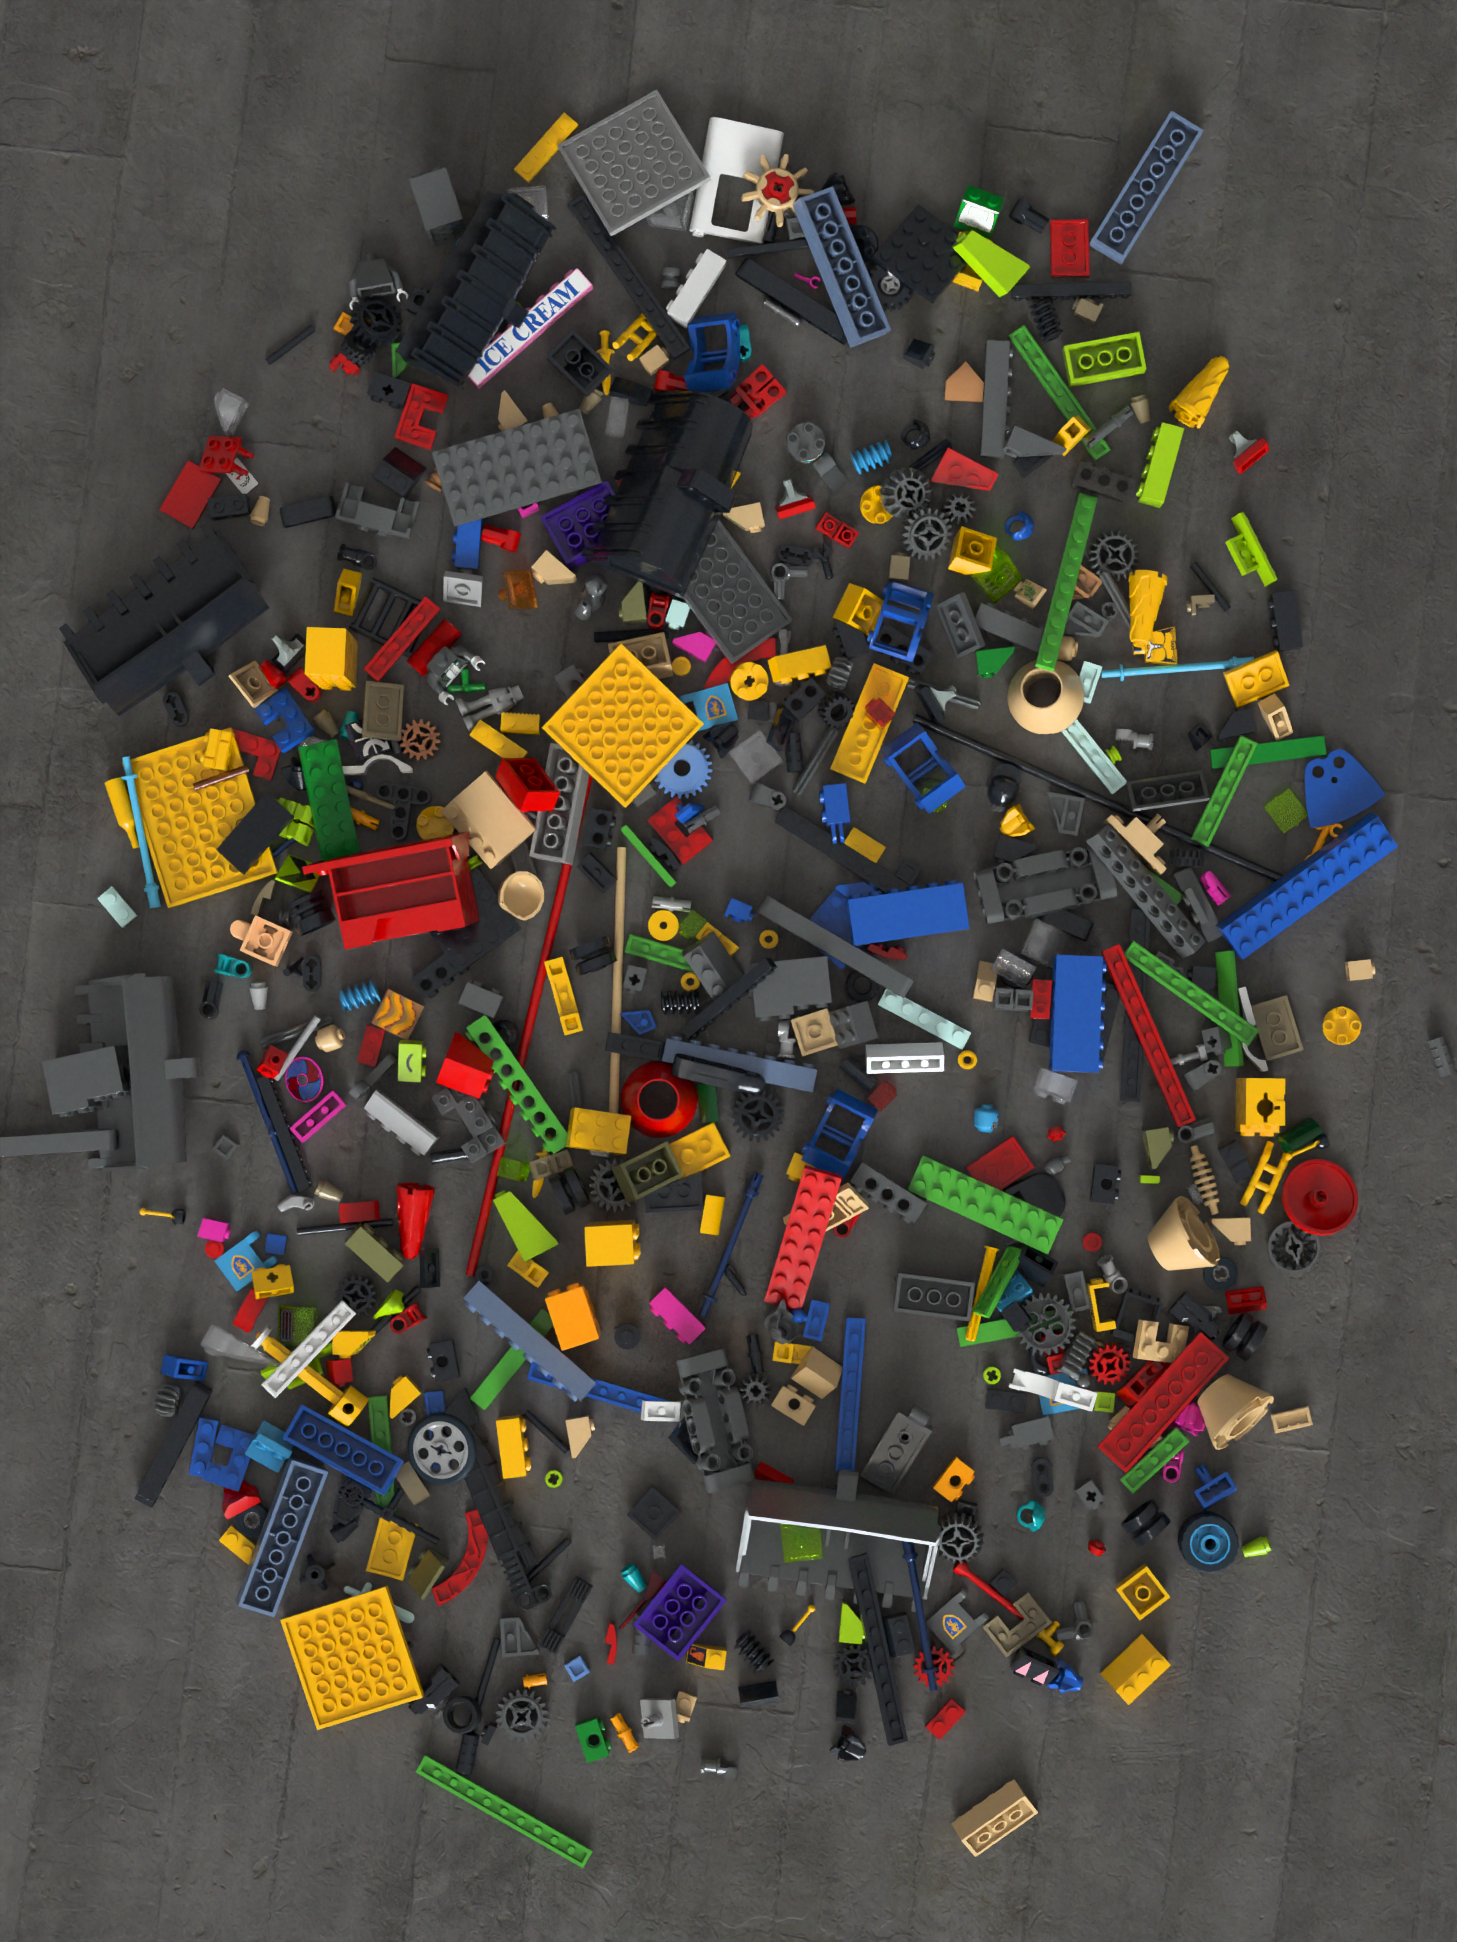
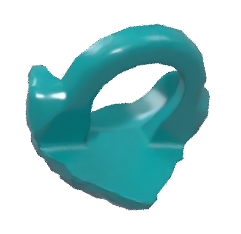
[1017,1499,1045,1532]

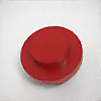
[1047,1126,1066,1142]
[205,1240,224,1258]
[1087,1539,1106,1556]

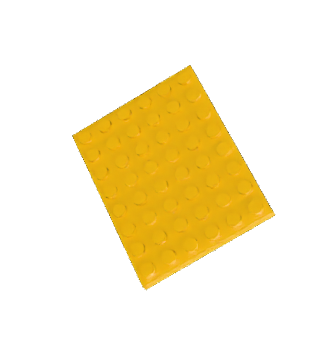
[122,727,278,908]

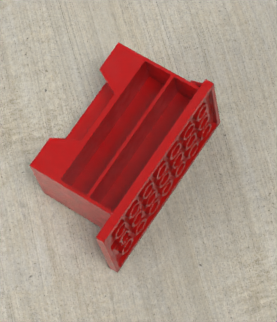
[302,831,480,949]

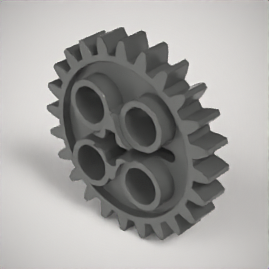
[1015,1293,1076,1355]

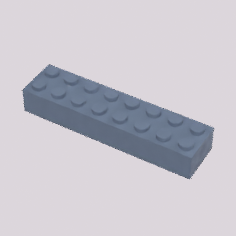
[1089,110,1204,265]
[792,186,891,348]
[464,1281,596,1402]
[235,1456,328,1617]

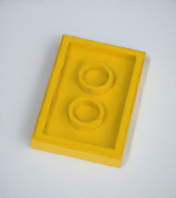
[1223,650,1290,708]
[669,1122,731,1179]
[366,1518,418,1581]

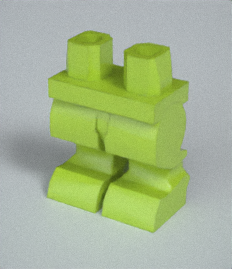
[276,797,315,847]

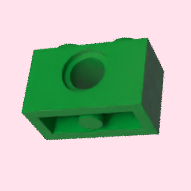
[575,1716,612,1763]

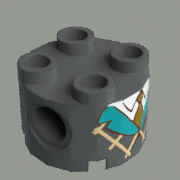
[787,422,825,464]

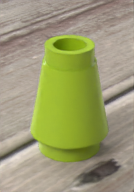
[1241,1536,1272,1557]

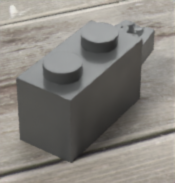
[999,1415,1055,1450]

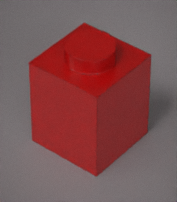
[326,1358,353,1387]

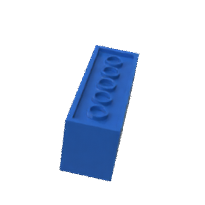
[846,880,969,946]
[1049,955,1106,1073]

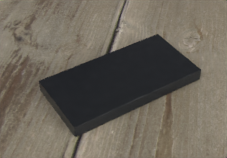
[216,792,294,875]

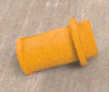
[523,1672,547,1689]

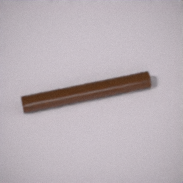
[193,765,250,791]

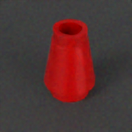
[259,660,287,688]

